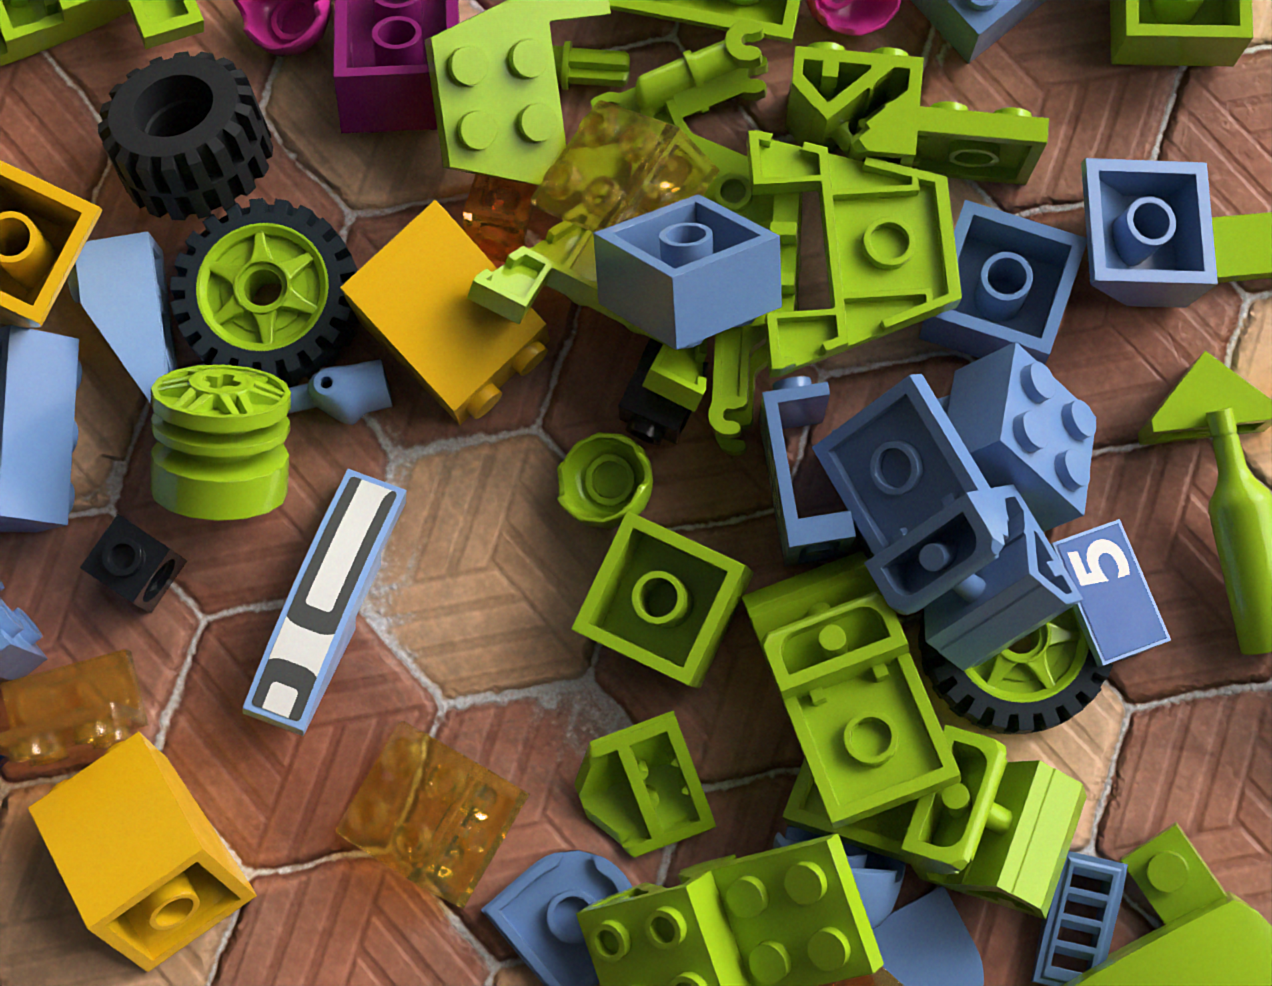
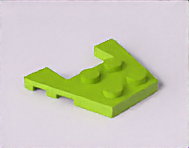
[424,0,636,204]
[746,130,962,378]
[467,199,707,412]

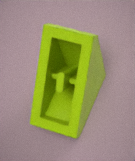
[1137,351,1272,446]

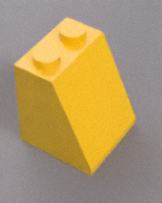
[0,160,103,328]
[340,200,550,425]
[28,731,257,972]

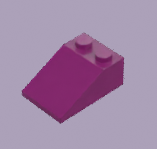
[333,0,460,134]

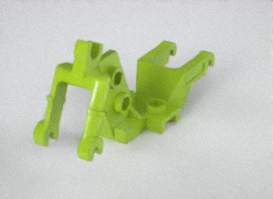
[590,19,803,456]

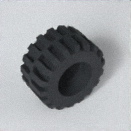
[98,51,273,220]

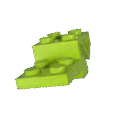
[785,42,1049,185]
[741,551,961,830]
[782,725,1087,920]
[576,833,884,986]

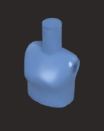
[288,359,393,425]

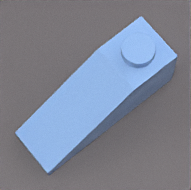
[67,231,178,404]

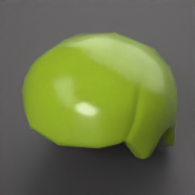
[557,432,653,529]

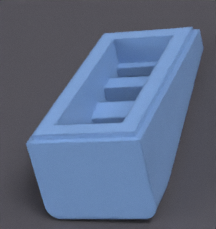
[1031,851,1128,986]

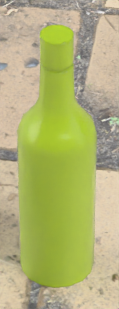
[1206,407,1272,655]

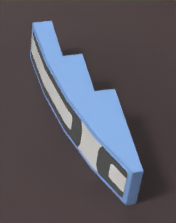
[243,469,407,736]

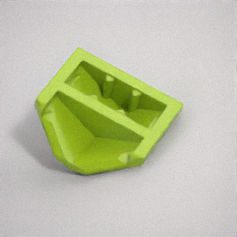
[574,711,717,858]

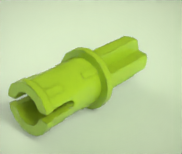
[552,41,630,90]

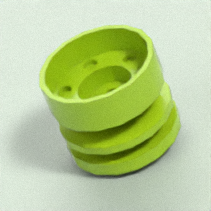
[151,364,291,521]

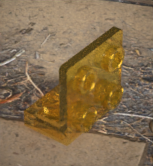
[531,100,720,233]
[0,649,149,767]
[336,721,530,909]

